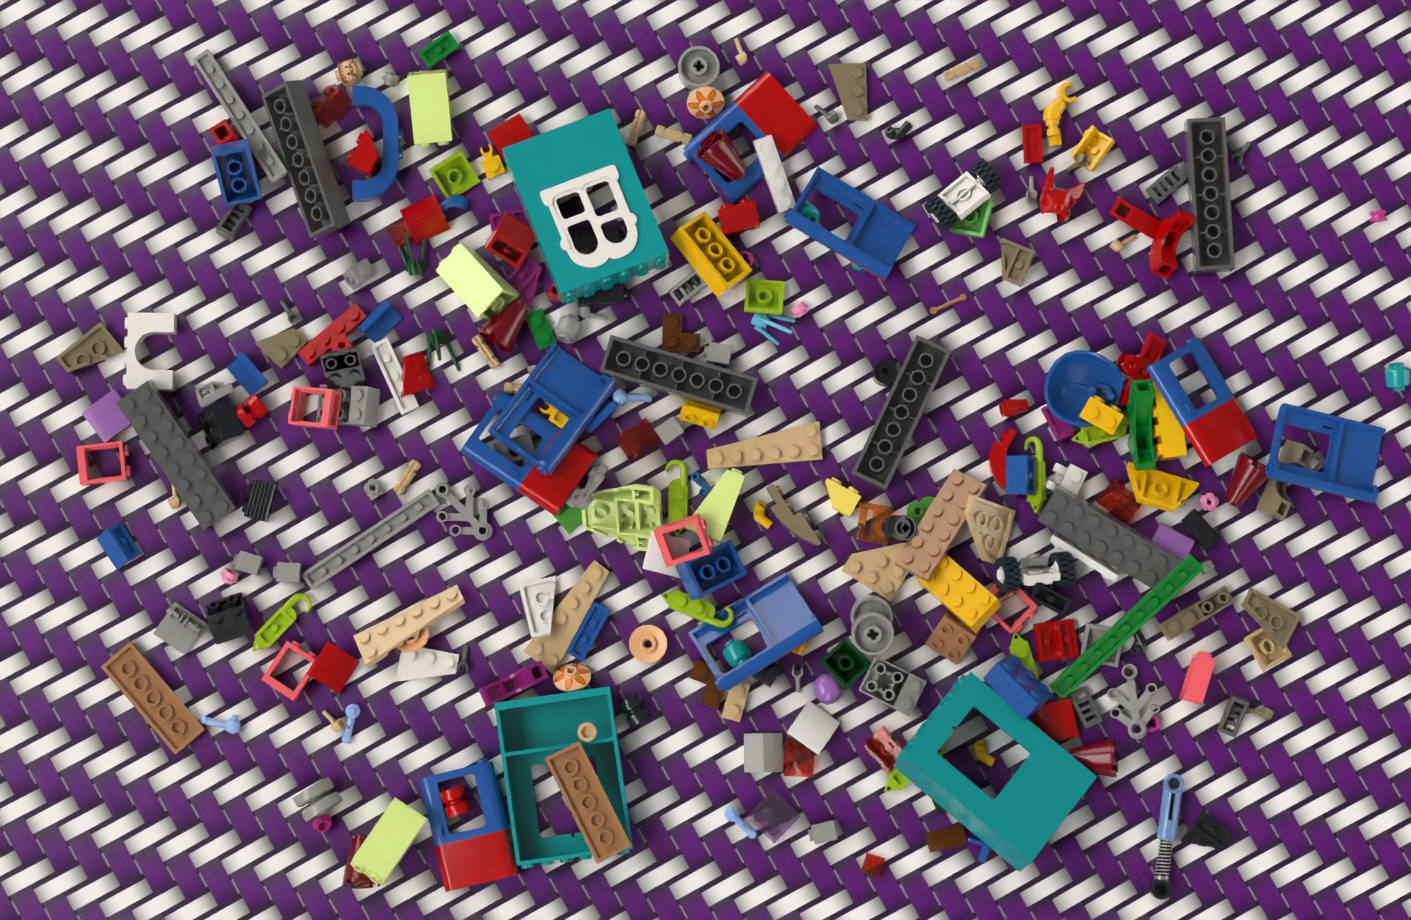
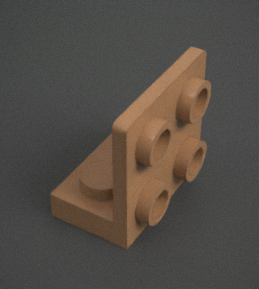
[925,609,981,665]

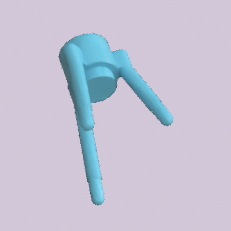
[751,313,795,345]

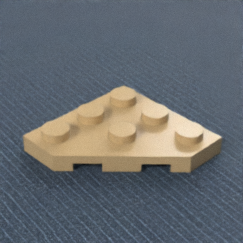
[964,495,1016,564]
[841,543,908,602]

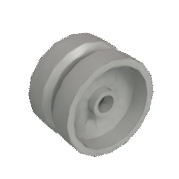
[678,46,720,91]
[850,594,893,636]
[851,611,894,655]
[292,777,343,822]

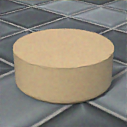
[577,722,597,742]

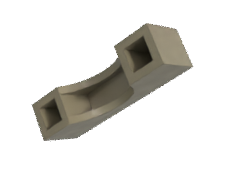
[1256,439,1314,521]

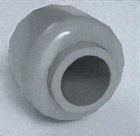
[555,314,582,344]

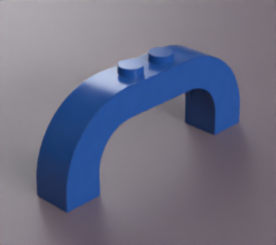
[352,86,403,202]

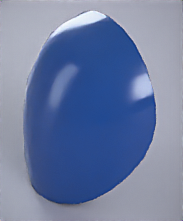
[1044,350,1123,427]

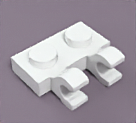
[1046,463,1088,495]

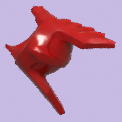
[1039,167,1085,222]

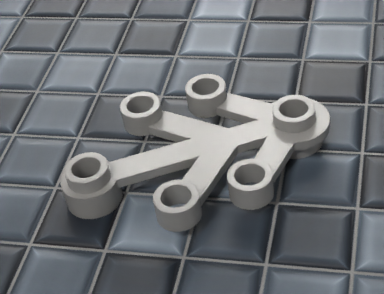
[566,463,609,510]
[435,482,492,541]
[1107,664,1160,739]

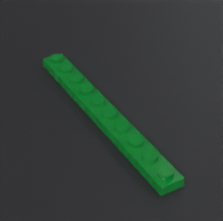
[1049,554,1204,700]

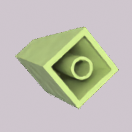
[407,69,453,147]
[435,243,520,320]
[685,468,745,544]
[350,797,427,886]

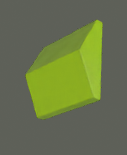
[429,150,481,199]
[744,278,785,315]

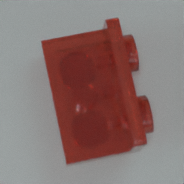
[310,84,352,129]
[1096,479,1142,524]
[863,726,904,773]
[783,737,814,777]

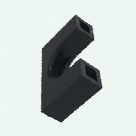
[572,226,628,307]

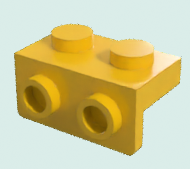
[1071,125,1115,173]
[1079,395,1124,436]
[679,399,722,430]

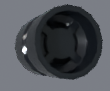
[872,359,898,387]
[881,515,916,541]
[751,662,783,688]
[618,693,652,728]

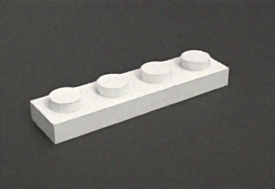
[752,135,796,213]
[370,338,419,415]
[1049,531,1121,582]

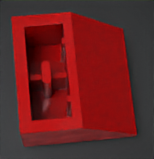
[348,129,381,179]
[717,199,760,237]
[485,212,535,269]

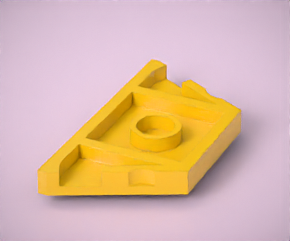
[1126,462,1199,513]

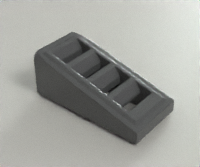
[1145,164,1188,205]
[216,203,253,242]
[668,270,708,306]
[1068,686,1103,729]
[1217,693,1250,738]

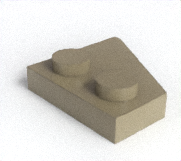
[1001,238,1036,287]
[255,328,308,369]

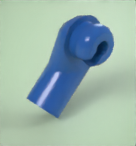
[439,195,469,212]
[691,472,712,497]

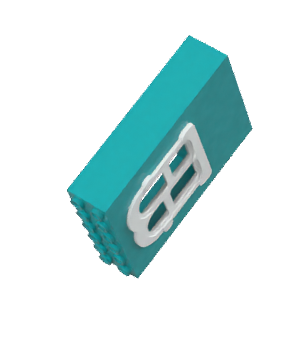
[502,108,669,304]

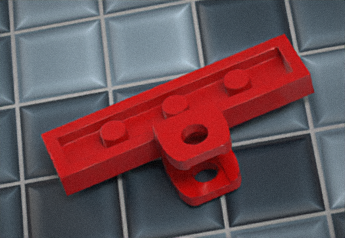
[297,303,367,368]
[1115,333,1167,406]

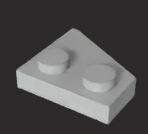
[195,381,234,408]

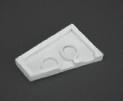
[518,576,556,640]
[395,648,460,682]

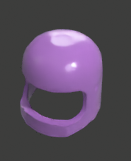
[813,673,842,705]

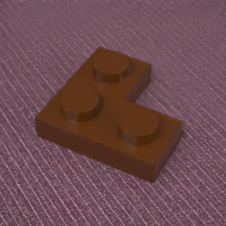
[662,313,701,353]
[689,660,727,710]

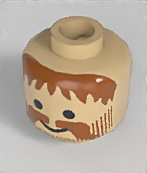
[334,59,364,86]

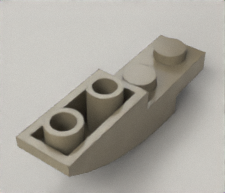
[766,483,822,547]
[1158,586,1235,641]

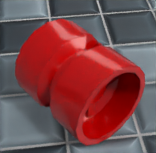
[234,393,269,429]
[440,785,472,819]

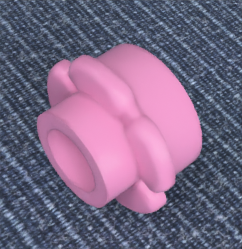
[790,301,808,318]
[1200,493,1219,512]
[220,568,239,585]

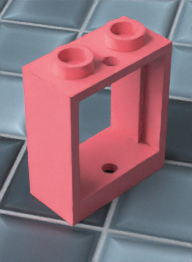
[288,386,343,430]
[76,441,131,486]
[654,513,714,567]
[988,584,1037,634]
[261,640,318,701]
[1179,651,1216,704]

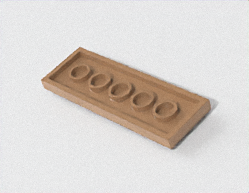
[894,469,987,582]
[101,642,206,755]
[544,741,632,864]

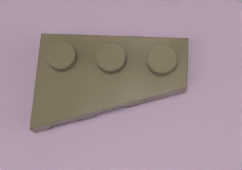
[828,63,867,121]
[56,322,125,373]
[1241,587,1301,649]

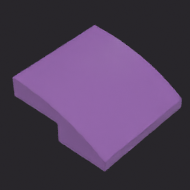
[82,389,131,443]
[1152,523,1195,559]

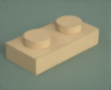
[721,683,750,722]

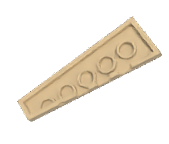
[706,422,823,470]
[523,560,609,674]
[353,585,466,668]

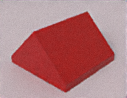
[400,195,450,245]

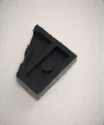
[1180,810,1234,850]

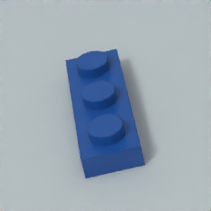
[566,602,611,661]

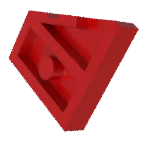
[401,351,436,398]

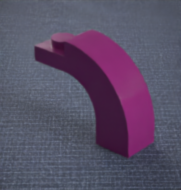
[478,660,549,707]

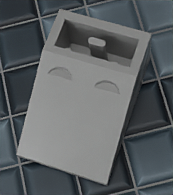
[316,385,380,427]
[858,656,927,716]

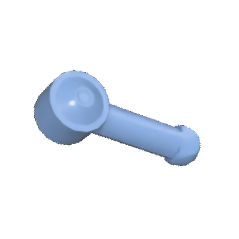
[612,388,653,406]
[342,704,361,744]
[201,714,241,734]
[724,807,757,839]

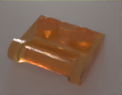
[853,502,894,545]

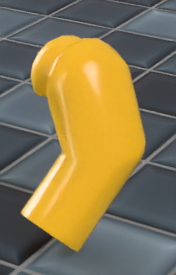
[753,501,773,530]
[973,740,996,767]

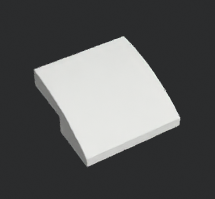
[642,531,691,578]
[787,701,840,755]

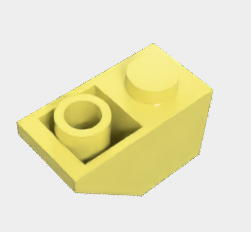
[825,477,861,518]

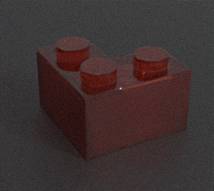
[614,418,659,460]

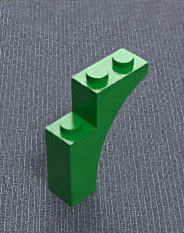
[1126,380,1156,471]

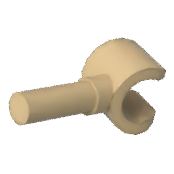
[734,38,748,66]
[1110,234,1137,252]
[168,483,181,509]
[322,710,346,732]

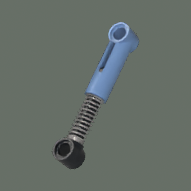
[1149,774,1184,900]

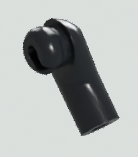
[885,121,913,140]
[1130,629,1147,656]

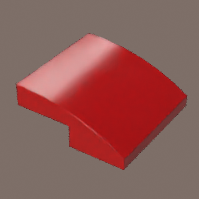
[487,113,534,160]
[1033,619,1079,662]
[307,641,360,694]
[1033,698,1080,741]

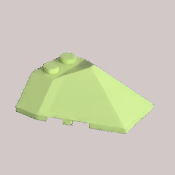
[581,484,663,551]

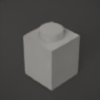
[703,342,732,366]
[654,416,685,446]
[233,551,264,576]
[273,562,302,583]
[808,820,838,845]

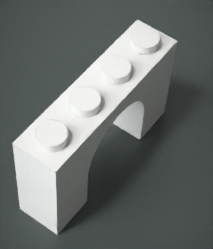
[123,312,177,391]

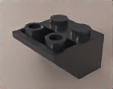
[320,346,366,389]
[197,399,244,450]
[205,592,253,645]

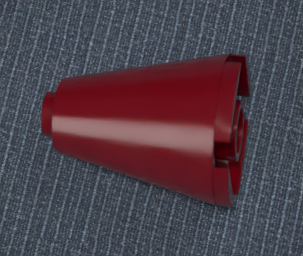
[695,128,746,180]
[479,299,528,354]
[1225,452,1268,507]
[1069,739,1118,777]
[342,834,380,889]

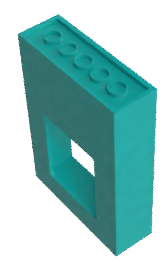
[893,672,1097,872]
[494,686,633,869]

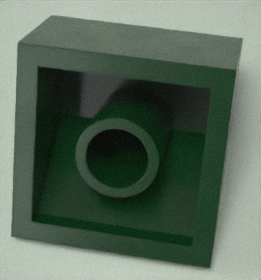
[819,637,871,690]

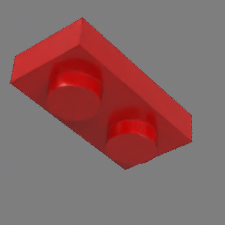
[1022,124,1043,164]

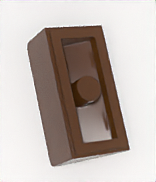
[925,825,968,852]

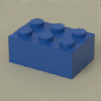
[211,138,262,207]
[675,539,747,601]
[983,654,1053,719]

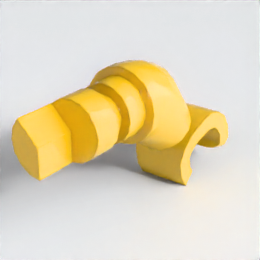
[1043,81,1078,146]

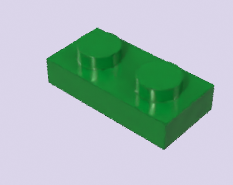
[418,31,460,69]
[525,308,557,351]

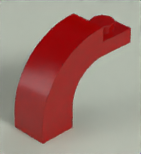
[1150,209,1196,279]
[988,428,1018,497]

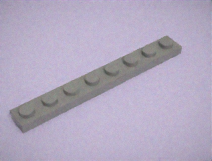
[192,49,289,184]
[301,489,440,590]

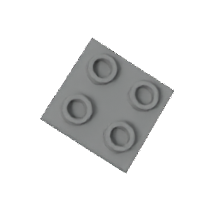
[153,602,207,655]

